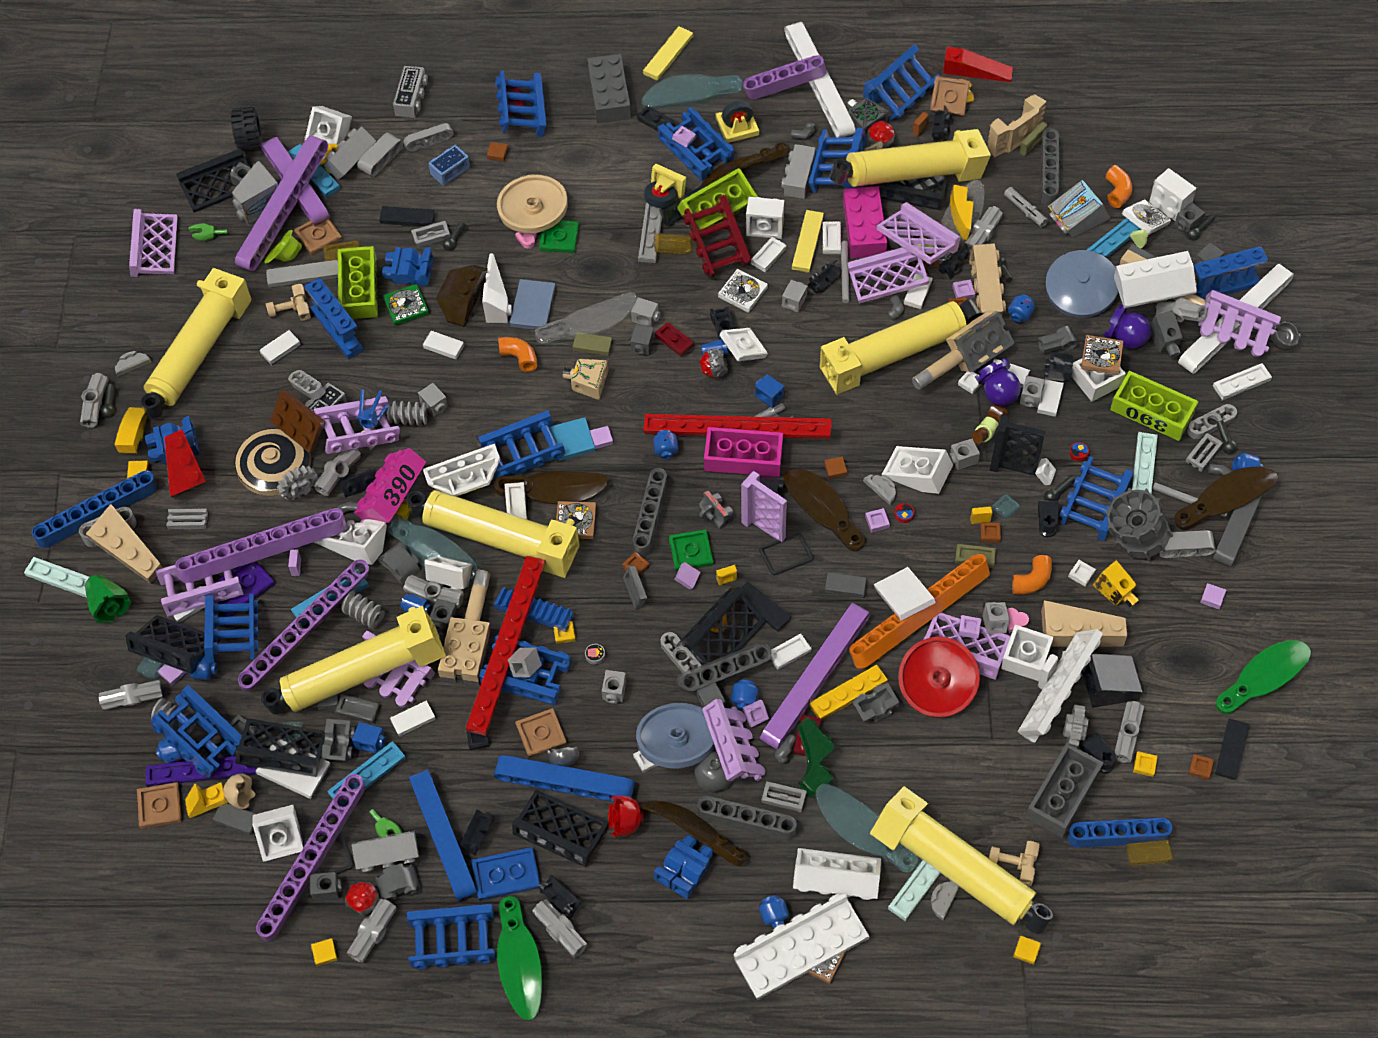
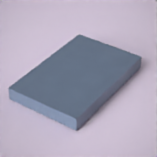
[510,279,556,331]

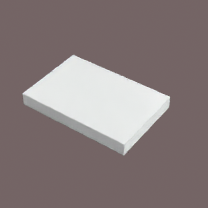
[874,567,935,621]
[256,740,330,799]

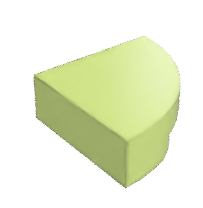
[1130,229,1148,248]

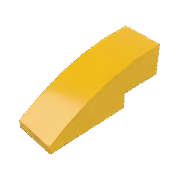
[950,185,973,240]
[115,407,147,453]

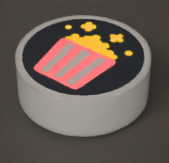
[585,644,605,665]

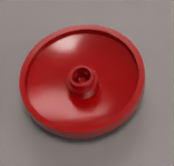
[899,637,980,718]

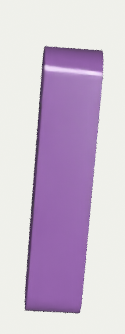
[743,55,827,100]

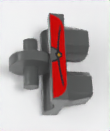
[699,491,733,529]

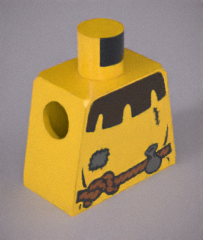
[1093,560,1139,608]

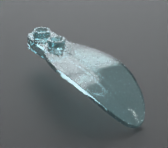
[642,74,742,107]
[386,514,480,579]
[816,784,918,872]

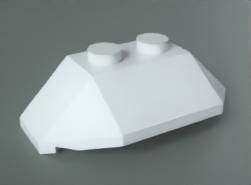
[423,444,500,497]

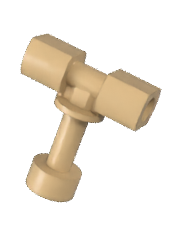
[266,284,311,321]
[989,841,1039,886]

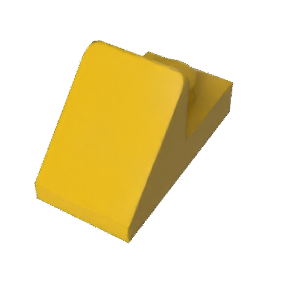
[185,783,228,818]

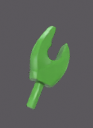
[188,224,227,241]
[369,809,403,837]

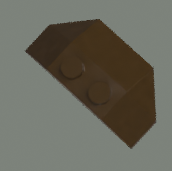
[436,265,488,327]

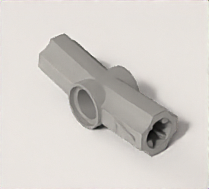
[1155,298,1207,322]
[80,373,109,428]
[314,449,361,496]
[403,575,464,609]
[99,680,163,710]

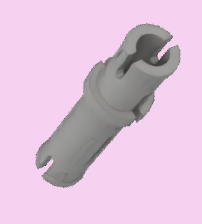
[1004,187,1048,228]

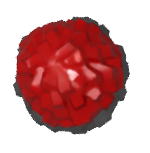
[866,121,895,149]
[699,349,728,378]
[345,882,379,916]

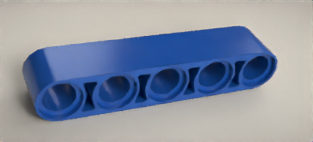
[1067,818,1172,848]

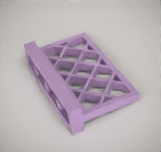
[876,202,960,264]
[129,209,178,277]
[847,244,929,303]
[741,471,787,543]
[923,612,1011,680]

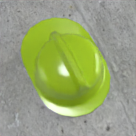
[264,230,302,263]

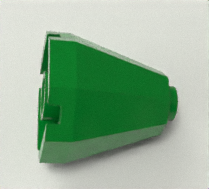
[84,575,132,623]

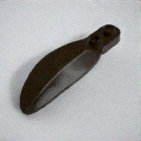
[701,142,791,187]
[1174,466,1278,530]
[784,469,864,551]
[494,471,608,505]
[638,801,747,866]

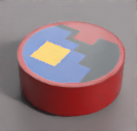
[1069,442,1089,462]
[895,503,914,523]

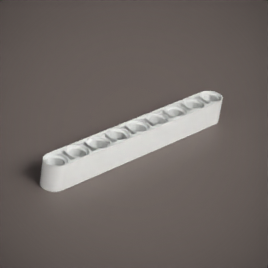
[785,22,855,137]
[1178,264,1294,374]

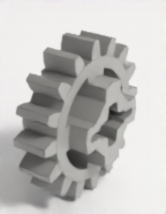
[277,466,319,500]
[1063,705,1088,748]

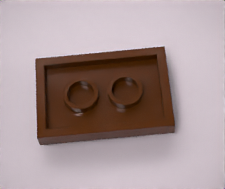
[270,390,325,453]

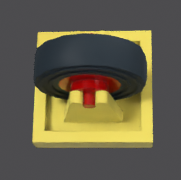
[716,100,759,143]
[644,164,686,208]

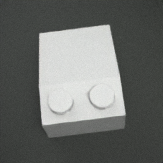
[882,446,953,494]

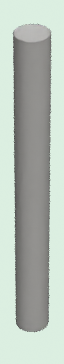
[841,241,850,303]
[1153,482,1227,517]

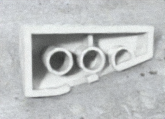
[483,254,512,323]
[315,519,387,565]

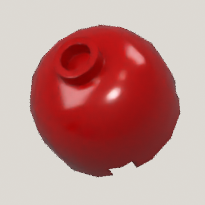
[608,795,644,837]

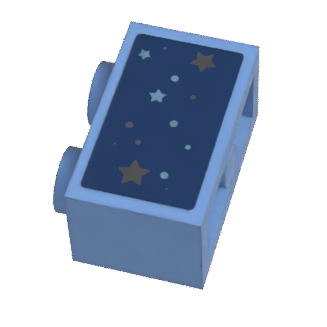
[428,145,470,186]

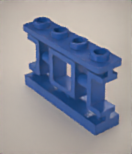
[658,107,734,181]
[305,278,364,360]
[479,635,571,706]
[151,685,242,778]

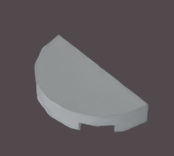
[115,351,152,377]
[863,475,896,505]
[931,881,959,920]

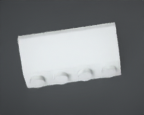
[1114,251,1196,308]
[793,848,881,900]

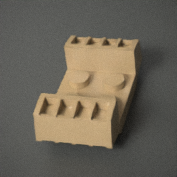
[987,95,1047,157]

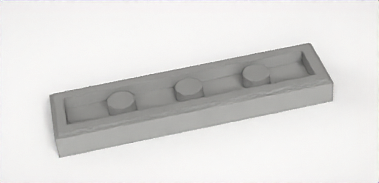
[638,202,662,263]
[266,260,338,288]

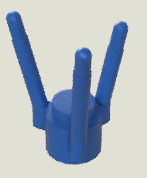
[357,389,389,428]

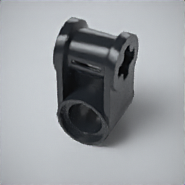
[710,305,733,339]
[1038,500,1059,538]
[1079,732,1116,773]

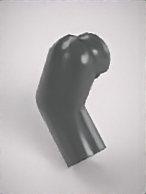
[791,122,815,139]
[888,295,904,320]
[1208,464,1232,475]
[337,501,358,516]
[775,735,796,763]

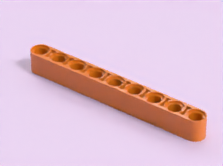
[849,554,990,669]

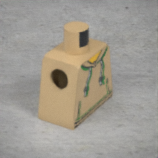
[563,359,608,399]

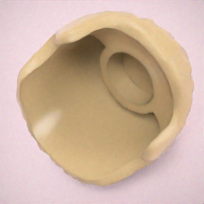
[223,773,255,809]

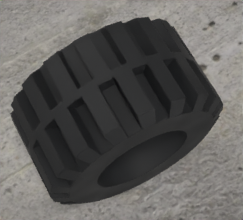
[231,106,262,151]

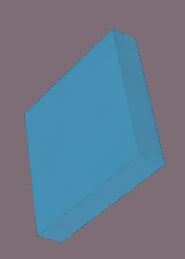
[549,417,595,461]

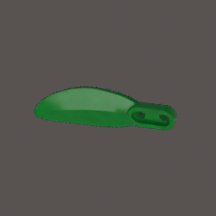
[1216,640,1311,715]
[497,896,542,1020]

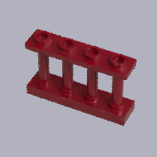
[683,195,751,278]

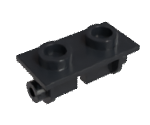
[932,105,953,141]
[939,243,970,280]
[807,260,842,293]
[339,468,377,498]
[459,809,494,856]
[538,875,581,918]

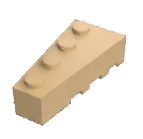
[969,244,1006,316]
[86,504,162,584]
[1041,600,1127,647]

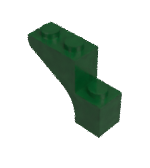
[797,717,836,798]

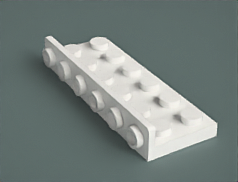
[1018,629,1103,743]
[733,893,869,1000]

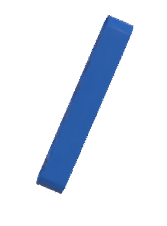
[32,471,158,548]
[494,755,635,802]
[409,769,477,901]

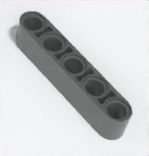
[1041,128,1059,206]
[633,468,667,557]
[1213,494,1263,566]
[677,644,772,691]
[697,796,796,841]

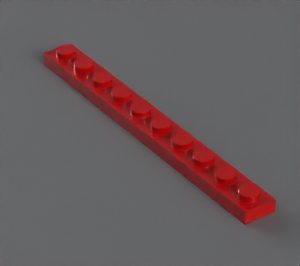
[643,414,832,439]
[466,556,546,736]

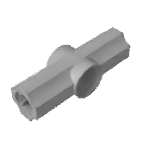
[965,206,1003,254]
[1114,701,1144,763]
[347,899,397,963]
[532,899,587,958]

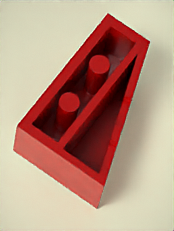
[164,430,206,497]

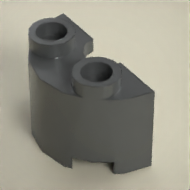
[378,542,420,585]
[852,683,899,723]
[321,719,356,761]
[375,864,421,902]

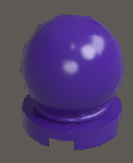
[1104,304,1152,349]
[975,358,1021,406]

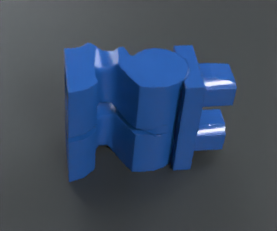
[382,247,434,287]
[145,416,200,464]
[654,835,713,900]

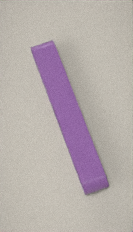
[261,137,330,226]

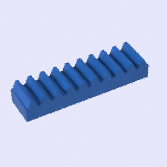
[494,587,574,632]

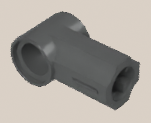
[1038,326,1078,354]

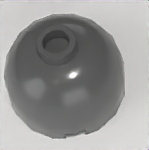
[695,751,733,793]

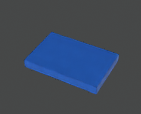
[471,847,540,901]

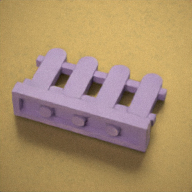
[1198,290,1281,357]
[362,630,435,707]
[702,699,765,781]

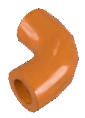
[1105,165,1133,208]
[498,337,537,372]
[1012,555,1052,594]

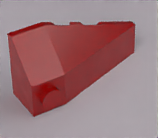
[943,46,1013,82]

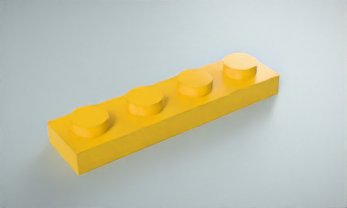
[809,665,888,721]

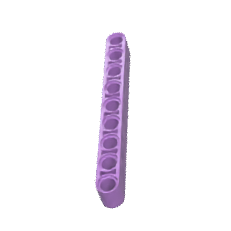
[235,136,328,271]
[175,508,347,583]
[238,559,369,692]
[760,603,870,749]
[256,774,365,942]

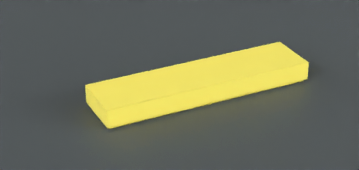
[643,27,693,81]
[792,210,824,273]

